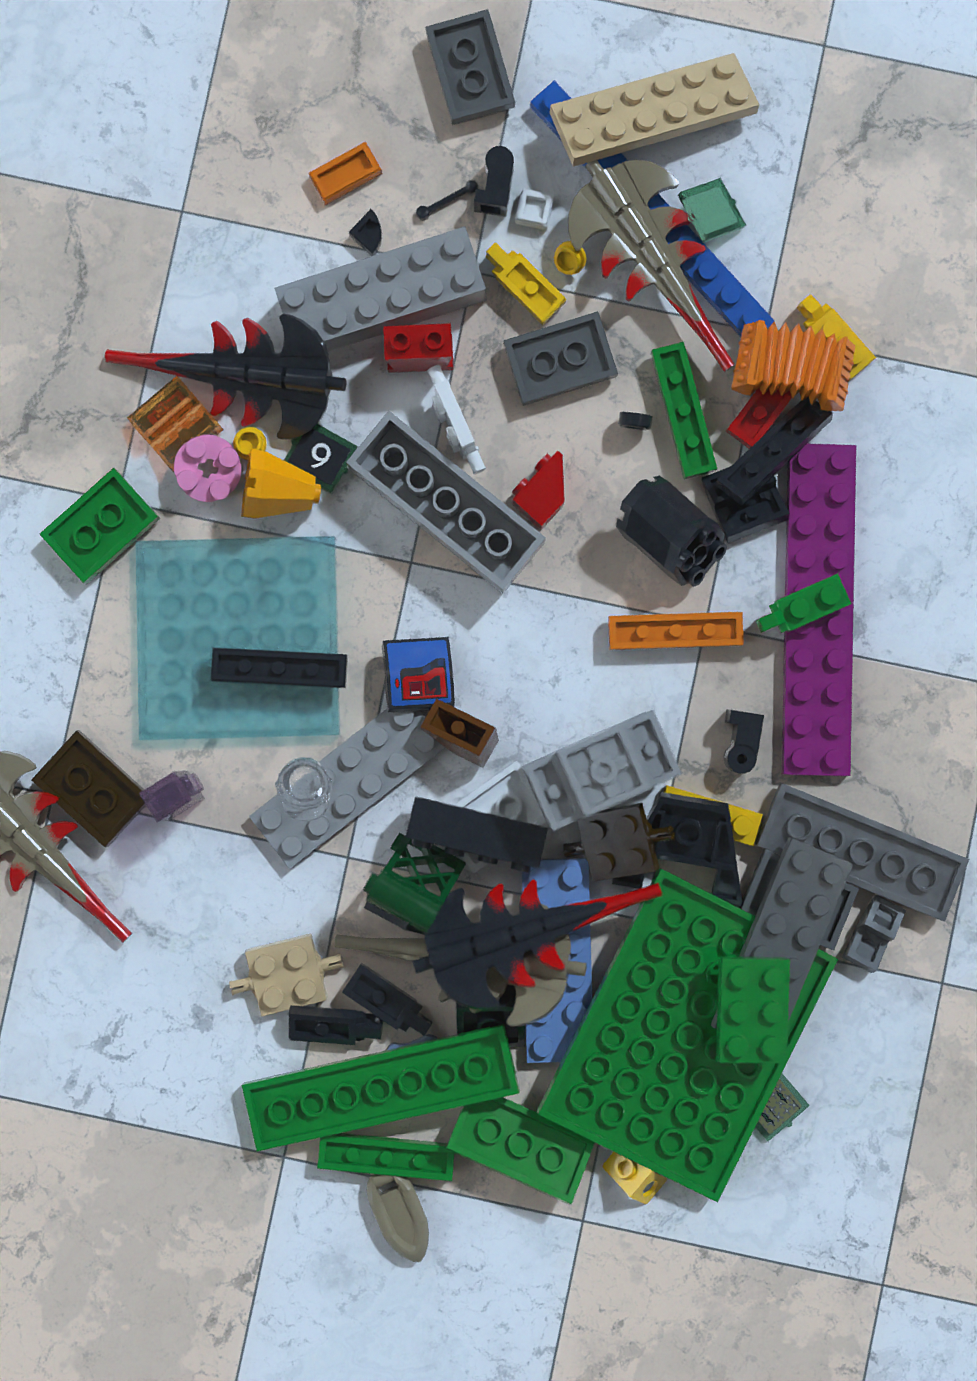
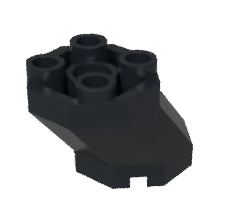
[616,475,727,587]

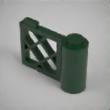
[363,832,466,934]

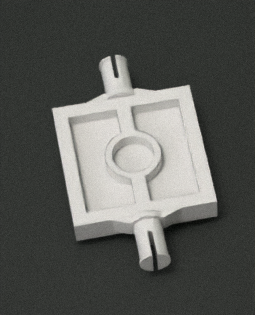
[427,365,486,474]

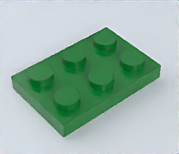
[39,468,161,585]
[716,956,790,1063]

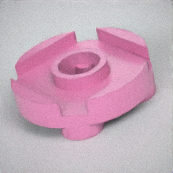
[174,434,242,502]

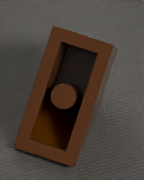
[420,699,499,768]

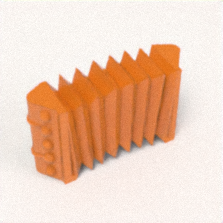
[731,320,855,411]

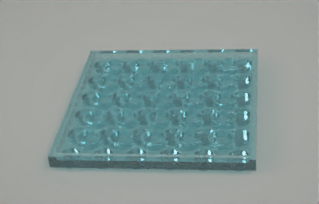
[136,536,340,740]

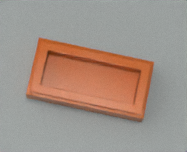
[308,141,382,205]

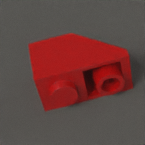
[512,450,565,531]

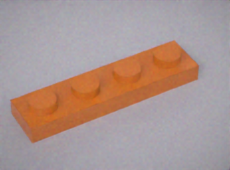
[608,612,744,650]

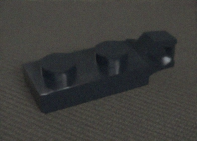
[342,963,433,1036]
[289,1005,383,1045]

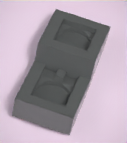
[842,894,906,973]

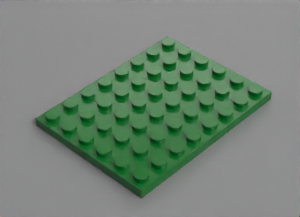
[536,868,838,1203]

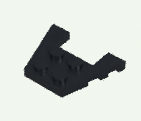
[612,792,742,906]

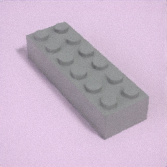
[274,226,486,352]
[346,411,546,594]

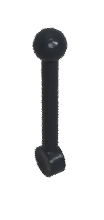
[416,180,478,220]

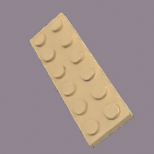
[550,53,759,167]

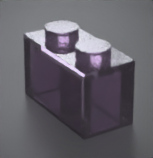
[139,770,205,822]

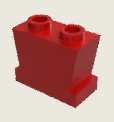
[383,323,454,373]

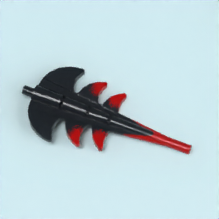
[105,314,347,439]
[412,880,662,1010]

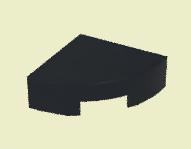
[349,209,382,256]

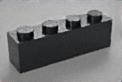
[405,796,548,873]

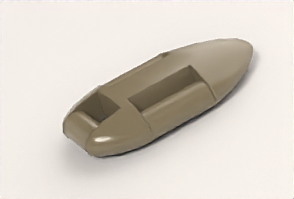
[367,1174,429,1262]

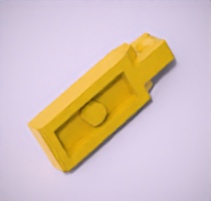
[485,242,567,325]
[797,294,876,381]

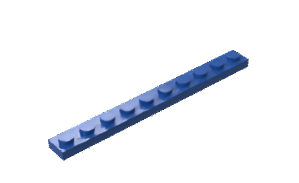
[530,80,775,337]

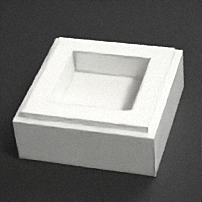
[515,188,554,230]

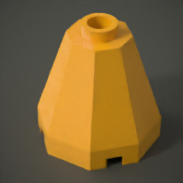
[241,449,321,519]

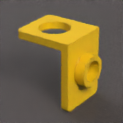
[602,1152,667,1204]

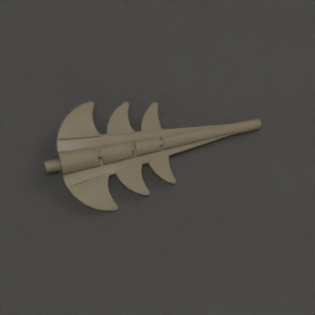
[335,904,587,1026]

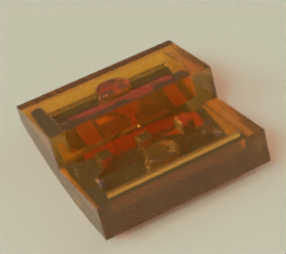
[127,376,224,472]

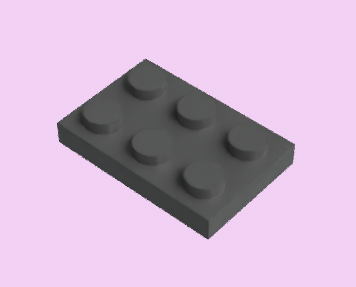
[425,9,515,125]
[503,311,618,406]
[739,849,859,951]

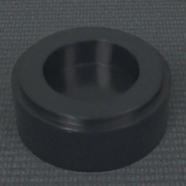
[618,412,653,430]

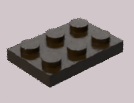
[31,730,153,848]

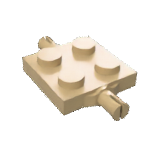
[229,933,344,1017]

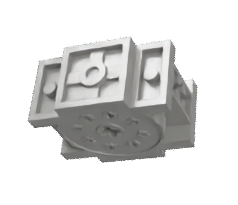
[522,710,682,831]

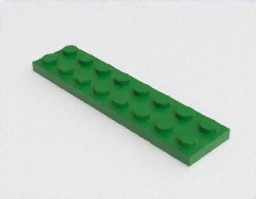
[242,1024,520,1151]

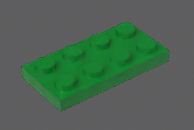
[445,1097,595,1205]

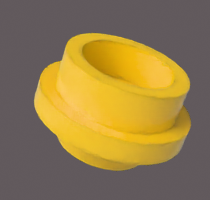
[554,241,586,275]
[233,427,267,460]

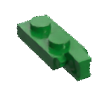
[756,573,852,633]

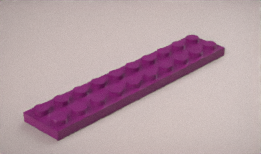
[781,444,856,776]

